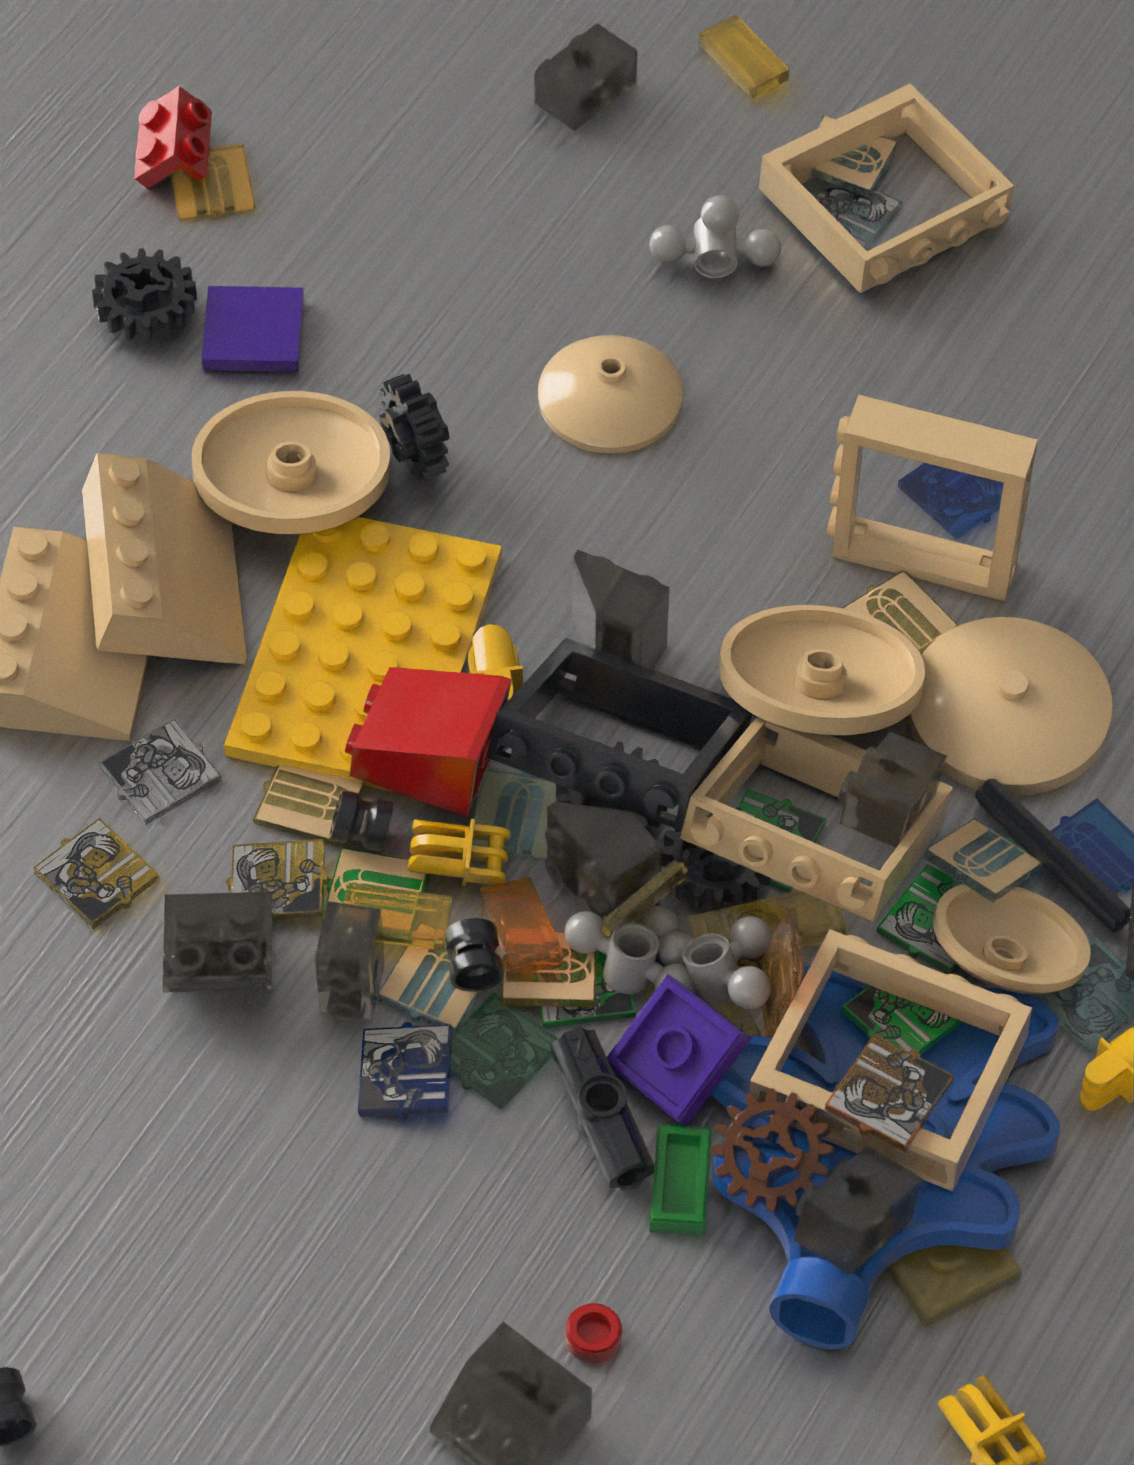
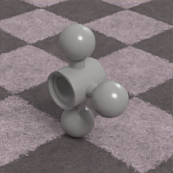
[649,195,781,278]
[564,906,696,994]
[657,916,772,1010]

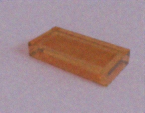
[480,876,563,977]

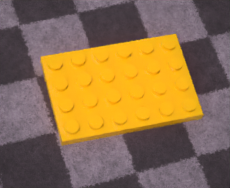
[224,516,502,793]

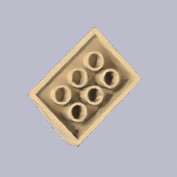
[82,453,247,665]
[0,526,149,741]

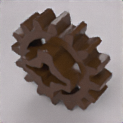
[711,1088,835,1213]

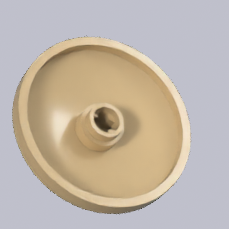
[191,391,390,534]
[719,605,925,735]
[907,617,1113,796]

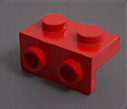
[134,86,212,189]

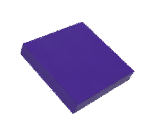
[201,286,304,372]
[607,974,751,1126]

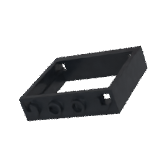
[487,638,752,831]

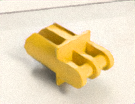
[468,624,523,700]
[407,819,511,886]
[1079,1027,1134,1111]
[937,1374,1047,1465]

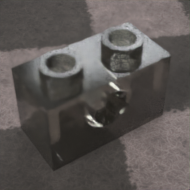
[534,23,638,131]
[838,732,947,848]
[315,901,385,1020]
[794,1145,923,1275]

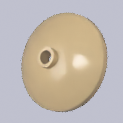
[538,335,683,454]
[933,882,1091,994]

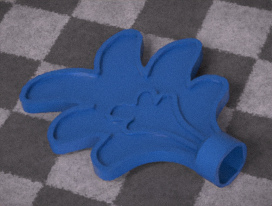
[711,965,1060,1349]

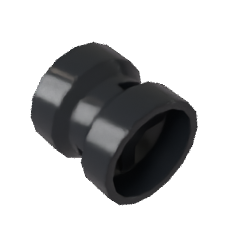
[329,789,393,853]
[444,918,503,992]
[0,1367,37,1447]

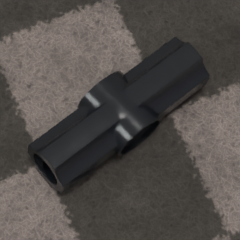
[550,1027,655,1190]

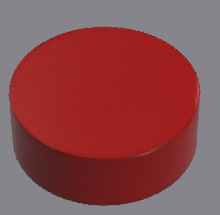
[565,1303,622,1363]

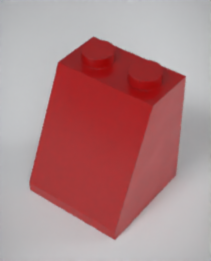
[345,667,512,817]

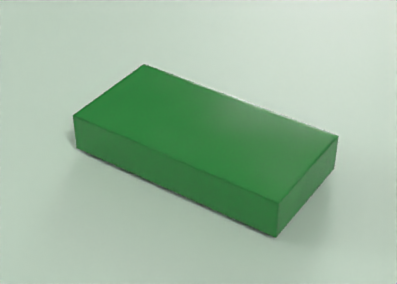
[649,1124,712,1235]

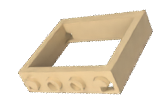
[759,83,1014,293]
[827,394,1038,601]
[680,717,953,922]
[750,929,1032,1192]

